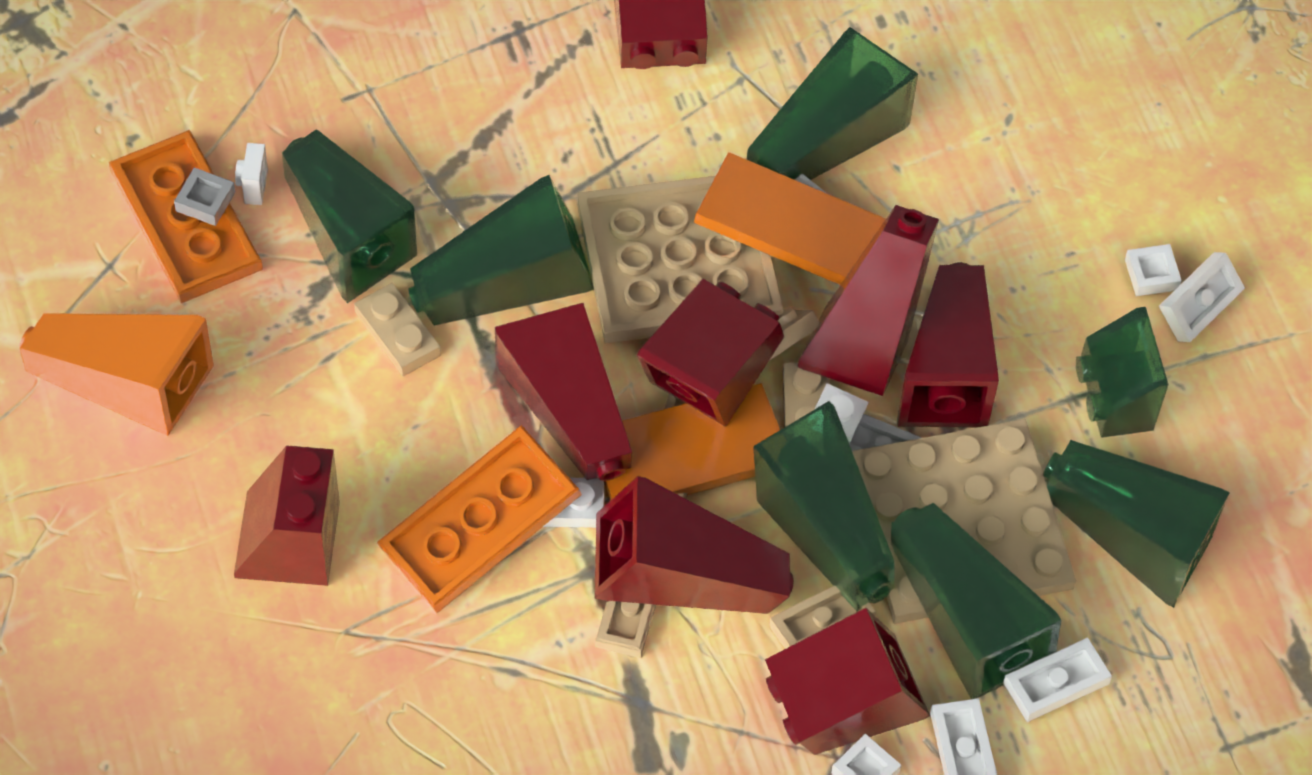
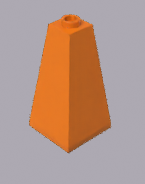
[20,313,214,436]

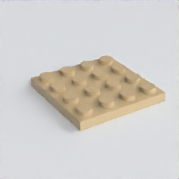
[577,176,783,344]
[847,419,1077,624]

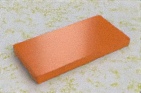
[109,130,263,303]
[694,152,886,285]
[604,383,791,501]
[377,425,582,613]

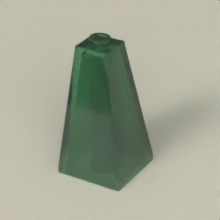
[747,27,918,180]
[282,129,417,304]
[408,175,594,326]
[753,401,895,611]
[1043,440,1230,608]
[890,503,1061,699]

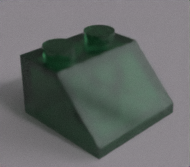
[1076,307,1169,438]

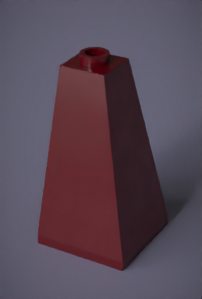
[797,205,939,396]
[897,262,999,428]
[495,303,632,481]
[595,476,794,614]

